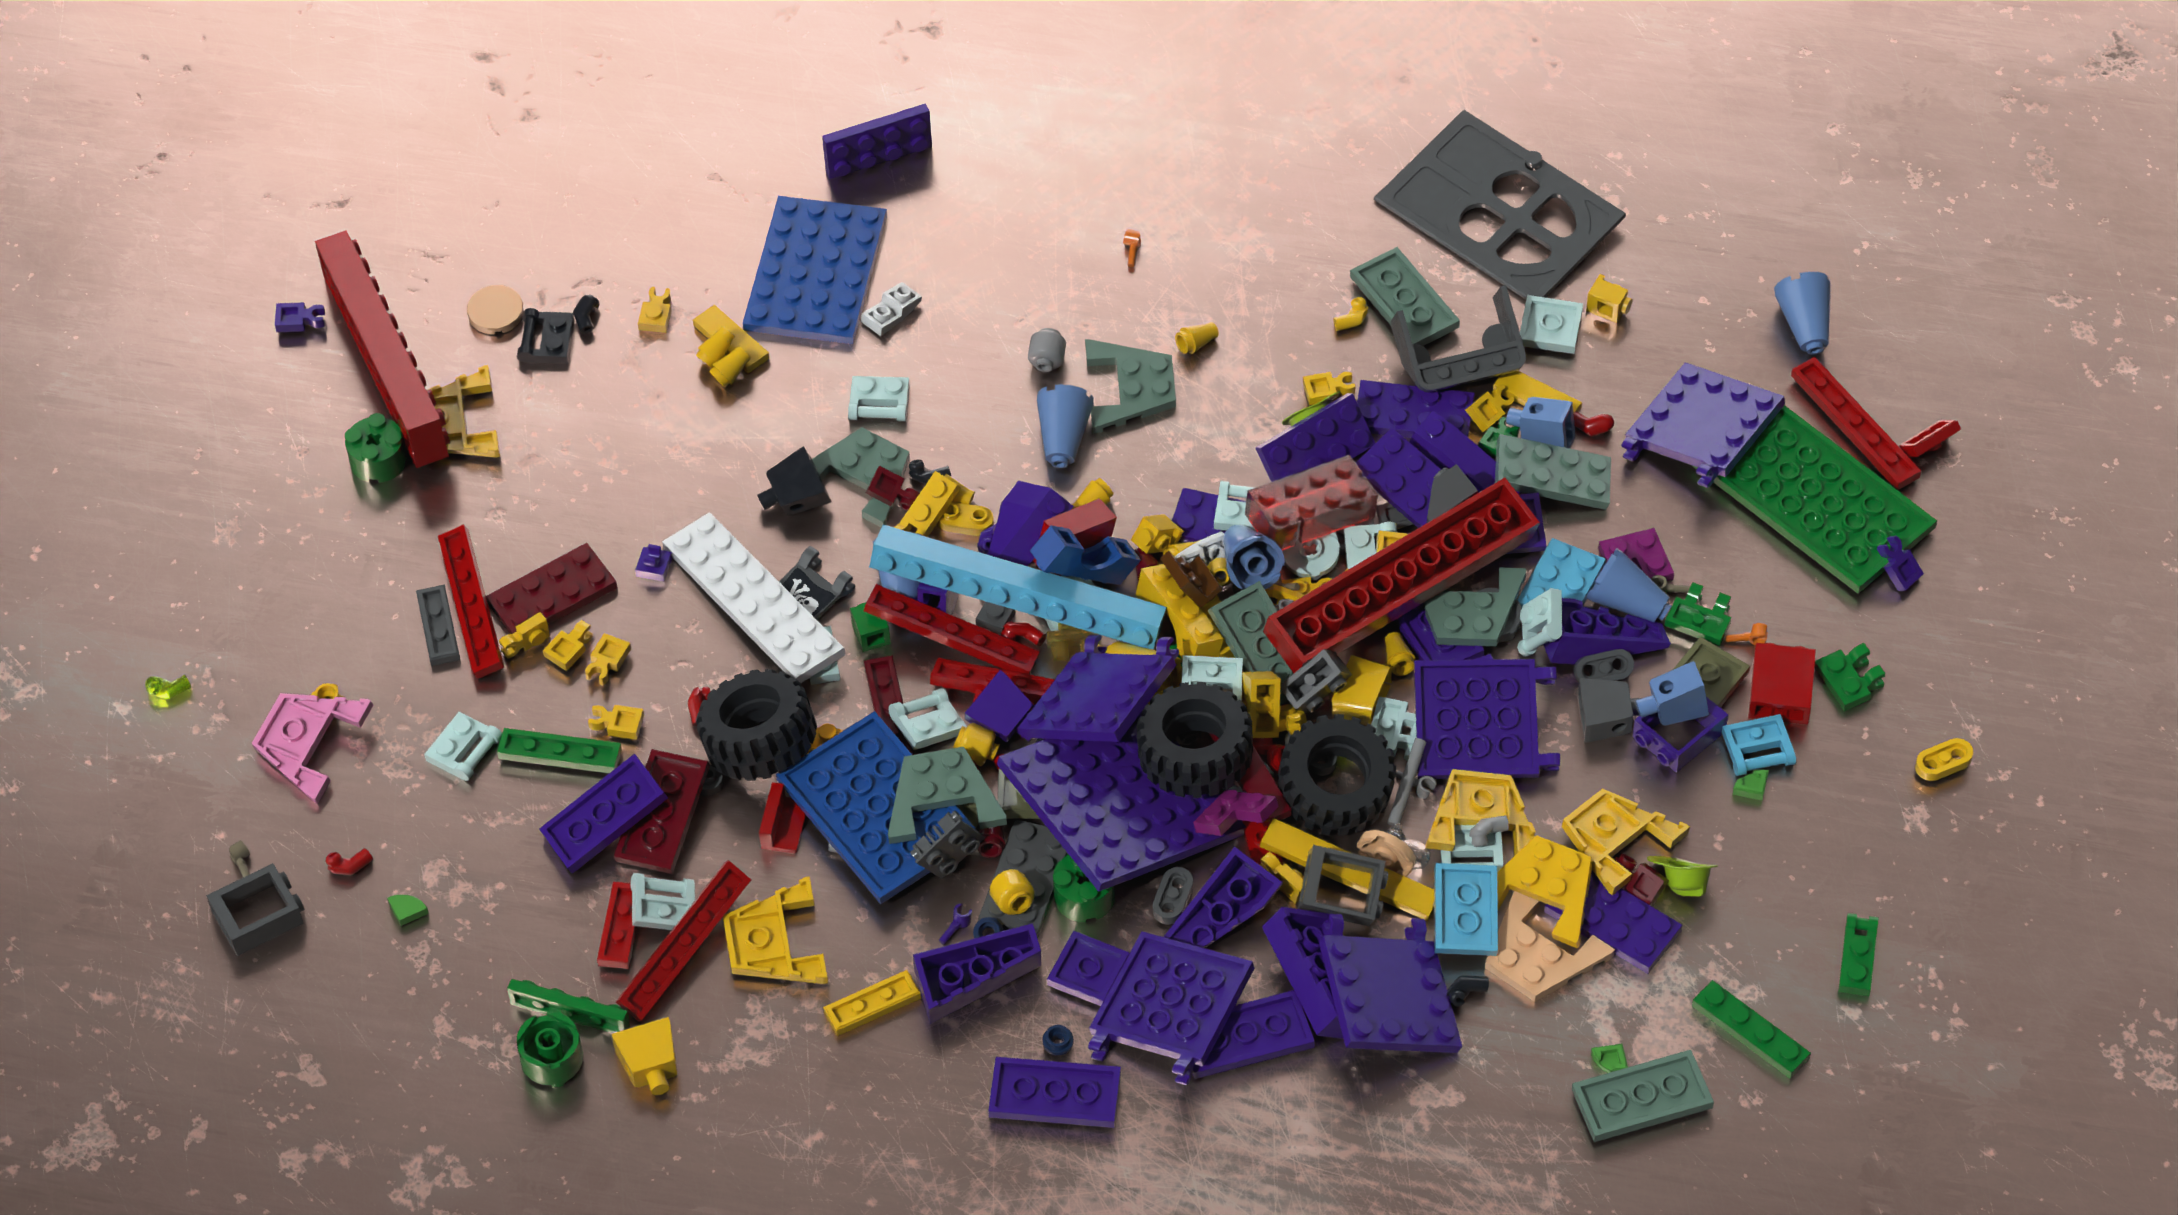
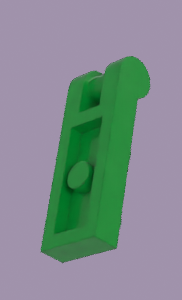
[1838,913,1879,997]

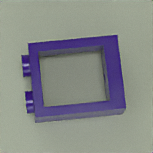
[1632,697,1728,773]

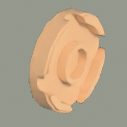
[467,285,523,335]
[1357,830,1416,877]

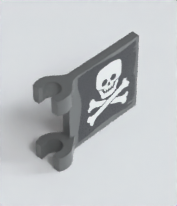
[779,545,855,620]

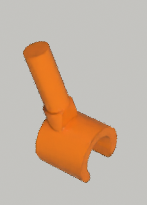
[1123,229,1141,268]
[1725,623,1768,645]

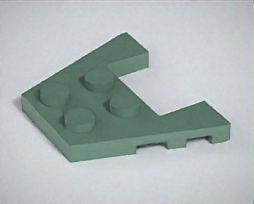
[1085,339,1176,434]
[812,427,910,528]
[1423,567,1526,646]
[888,747,1007,844]

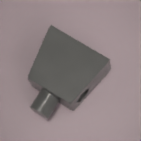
[1578,678,1642,743]

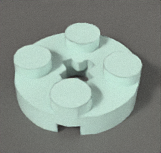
[1282,520,1340,580]

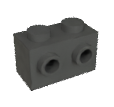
[1280,649,1352,712]

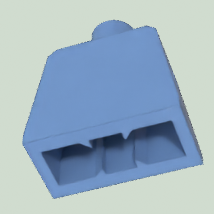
[1506,397,1575,448]
[1635,661,1709,726]

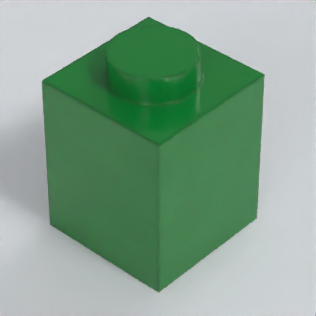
[850,602,891,652]

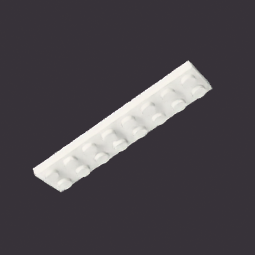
[662,512,845,683]

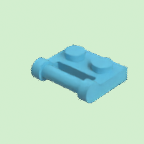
[1722,714,1796,776]

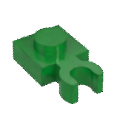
[1478,417,1520,458]

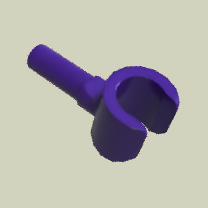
[939,903,972,945]

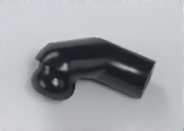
[909,459,952,485]

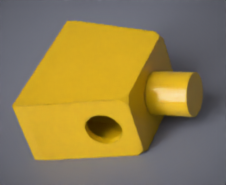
[611,1017,677,1095]

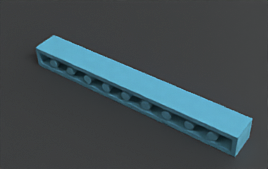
[869,524,1167,650]

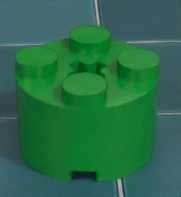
[345,413,407,483]
[1053,854,1115,922]
[517,1012,583,1088]

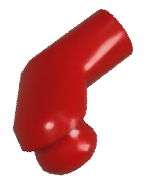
[1573,411,1614,436]
[1000,622,1047,647]
[688,686,711,726]
[325,848,373,875]

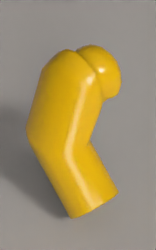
[1333,297,1368,331]

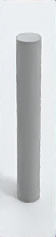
[1387,738,1426,827]

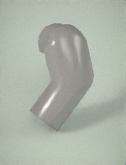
[1469,816,1509,847]

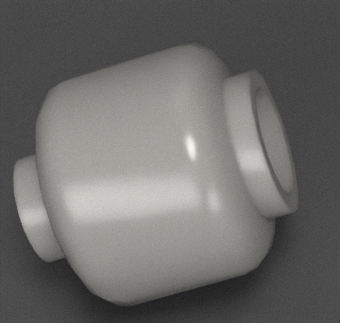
[1028,328,1067,372]

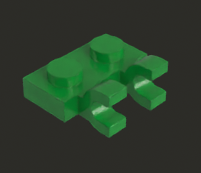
[1665,582,1732,646]
[1814,643,1885,712]

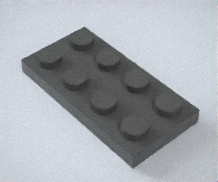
[978,819,1068,938]

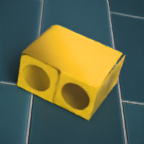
[1332,655,1392,726]

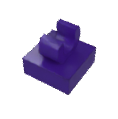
[635,544,672,582]

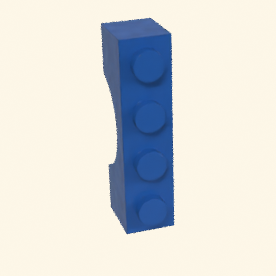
[1030,525,1141,585]

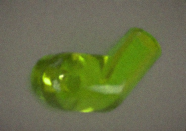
[145,675,191,700]

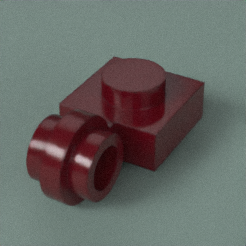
[865,466,920,511]
[1615,854,1669,906]

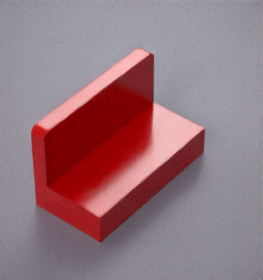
[759,782,806,854]

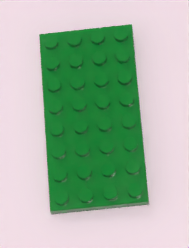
[1693,388,1937,594]

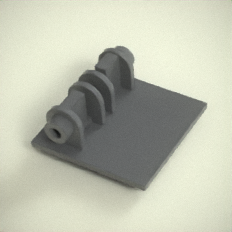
[910,810,986,878]

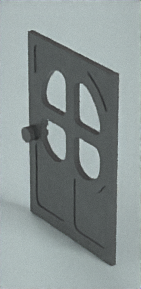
[1374,109,1626,300]

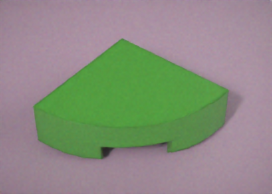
[1732,770,1769,801]
[387,895,429,926]
[1591,1044,1628,1073]

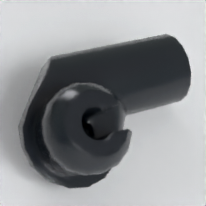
[573,294,600,334]
[1447,975,1489,1007]

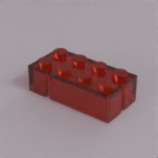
[1245,455,1378,551]

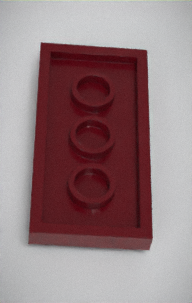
[486,543,618,634]
[614,749,710,874]

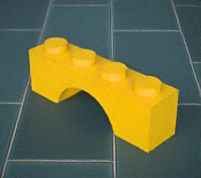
[1135,564,1224,659]

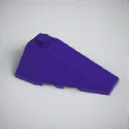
[1409,411,1522,495]
[986,480,1074,566]
[1543,598,1671,664]
[1164,846,1283,948]

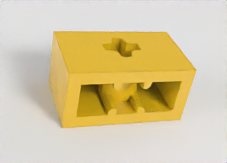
[1242,671,1281,738]

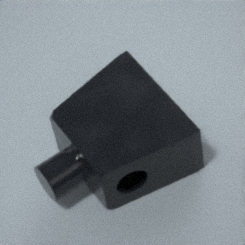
[757,446,832,515]

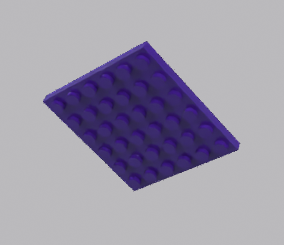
[997,714,1246,892]

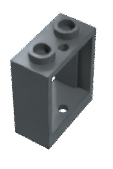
[1298,845,1388,927]
[206,863,305,956]

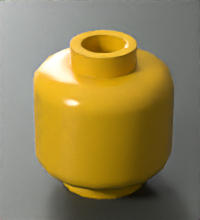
[953,723,1000,767]
[989,869,1035,915]

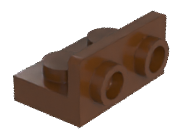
[1160,551,1222,608]

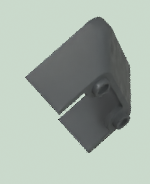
[1390,285,1526,392]

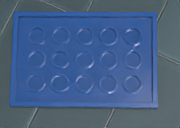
[742,195,887,344]
[776,711,977,904]

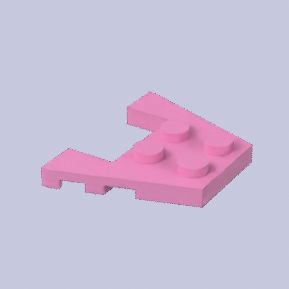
[252,693,374,804]

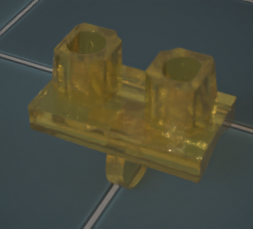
[1046,623,1100,661]

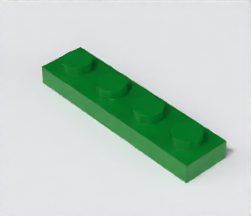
[497,728,622,773]
[507,979,630,1033]
[1692,980,1811,1079]

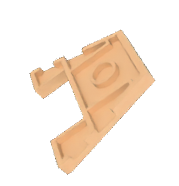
[1485,891,1615,1002]

